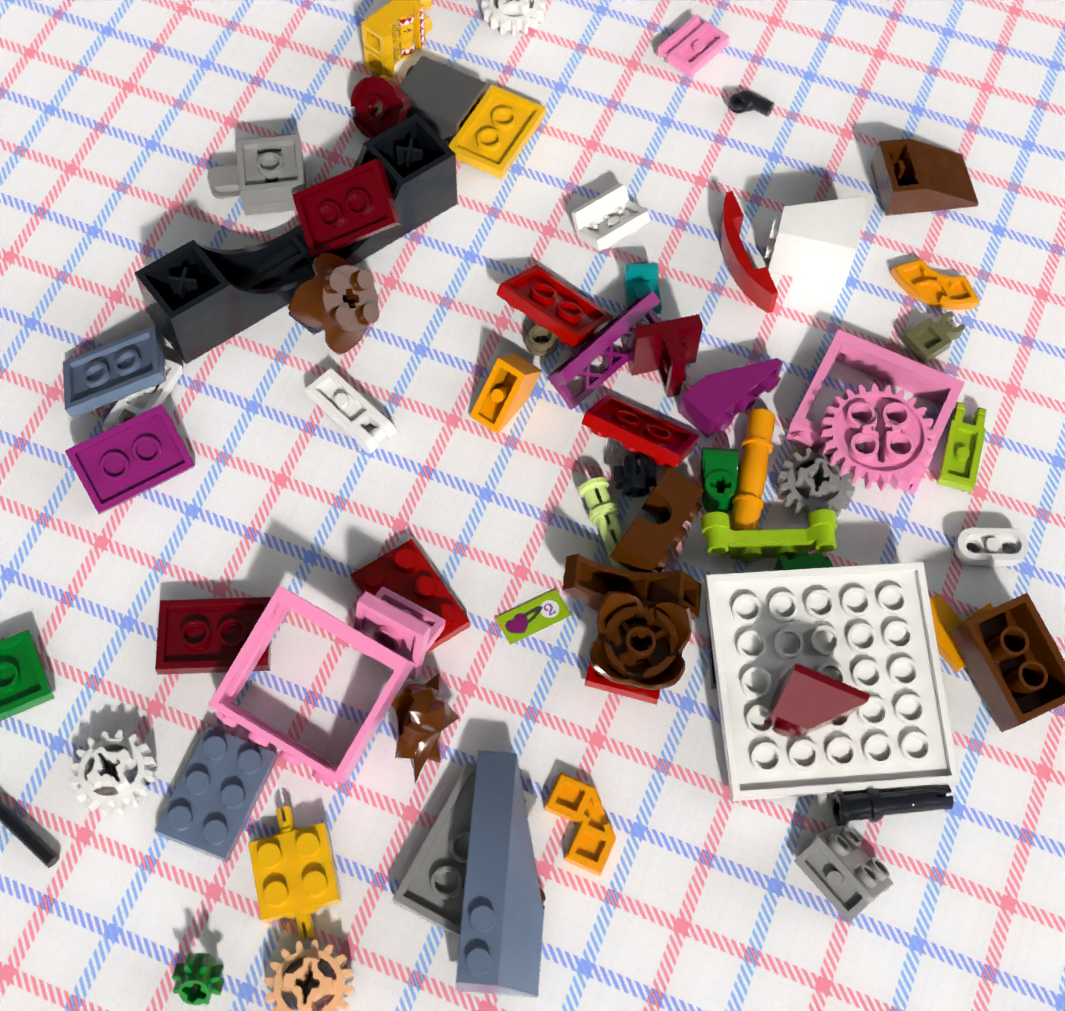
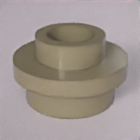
[525,325,558,356]

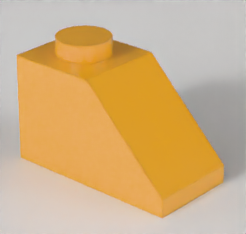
[470,354,542,434]

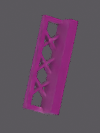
[547,291,662,409]

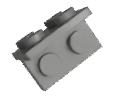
[794,824,893,923]

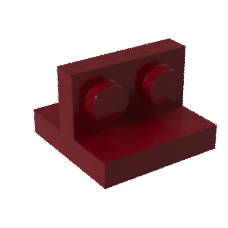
[628,314,703,398]

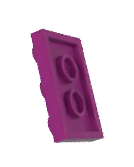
[65,404,195,515]

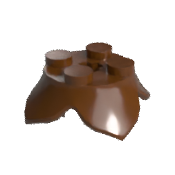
[288,252,379,355]
[589,591,692,690]

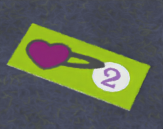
[496,589,571,645]

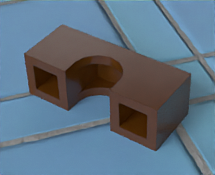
[609,467,704,572]

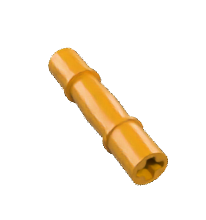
[730,409,776,531]

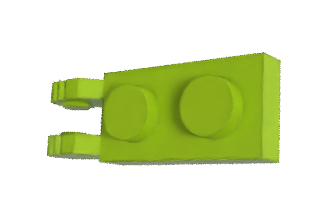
[937,402,986,493]

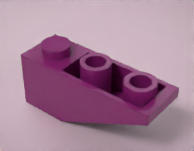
[679,358,783,439]

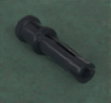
[832,784,954,826]

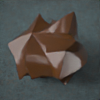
[391,672,460,784]

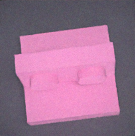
[351,586,446,681]

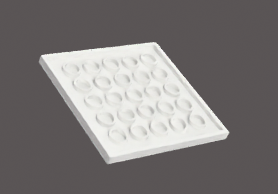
[704,562,960,801]

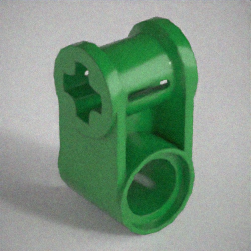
[701,447,738,513]

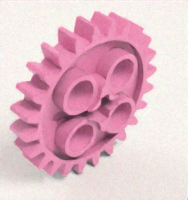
[819,383,937,491]

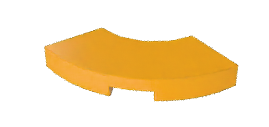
[890,259,980,310]

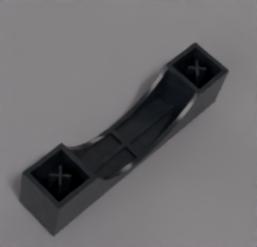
[134,113,458,364]

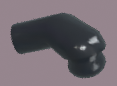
[728,91,775,117]

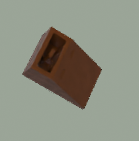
[871,138,979,216]

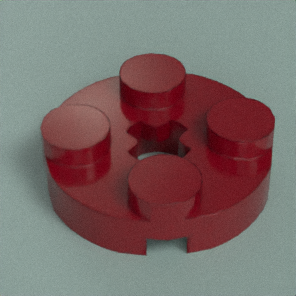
[351,75,411,139]

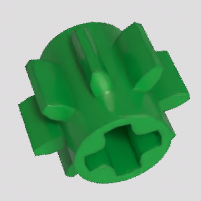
[172,953,225,1005]

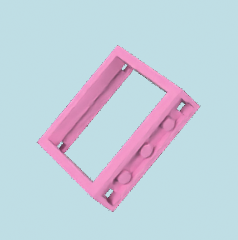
[786,329,965,495]
[208,585,415,786]

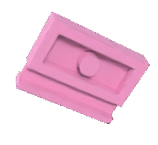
[657,14,730,78]

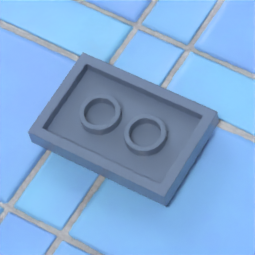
[63,325,166,418]
[154,726,278,863]

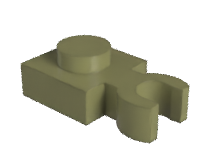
[902,312,965,364]

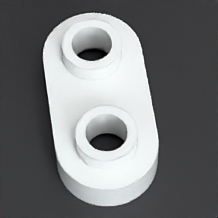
[954,527,1029,566]

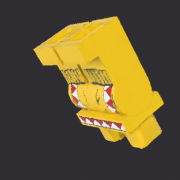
[361,0,432,78]

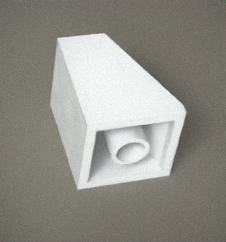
[764,196,867,288]

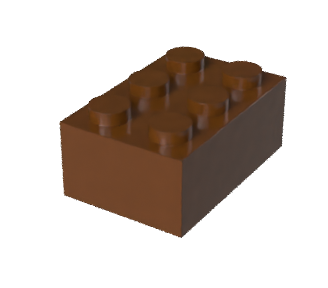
[948,592,1065,732]

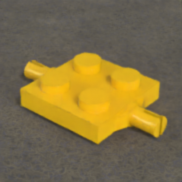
[248,806,342,942]

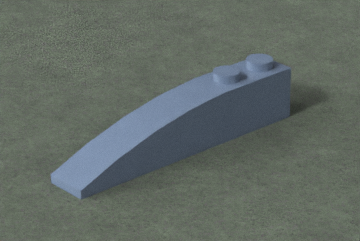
[456,750,544,997]

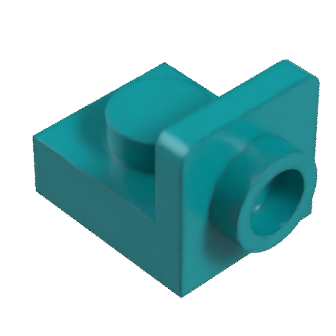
[623,262,662,314]

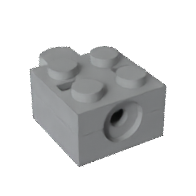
[207,134,307,215]

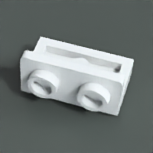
[571,183,650,251]

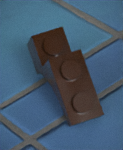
[562,554,702,619]

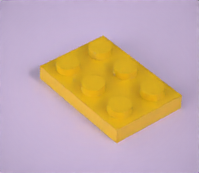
[448,85,546,180]

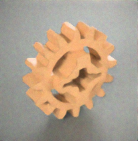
[264,939,355,1011]

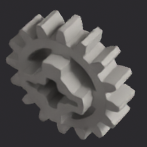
[777,448,855,521]

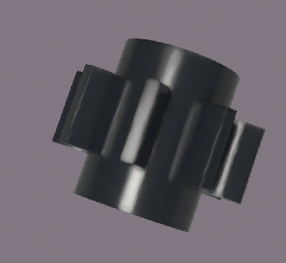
[613,454,656,498]

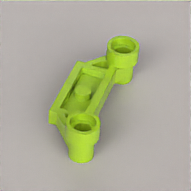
[700,509,838,562]

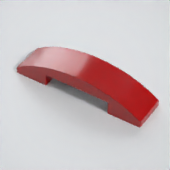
[719,191,778,313]

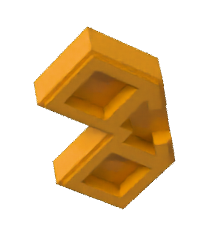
[545,772,616,876]

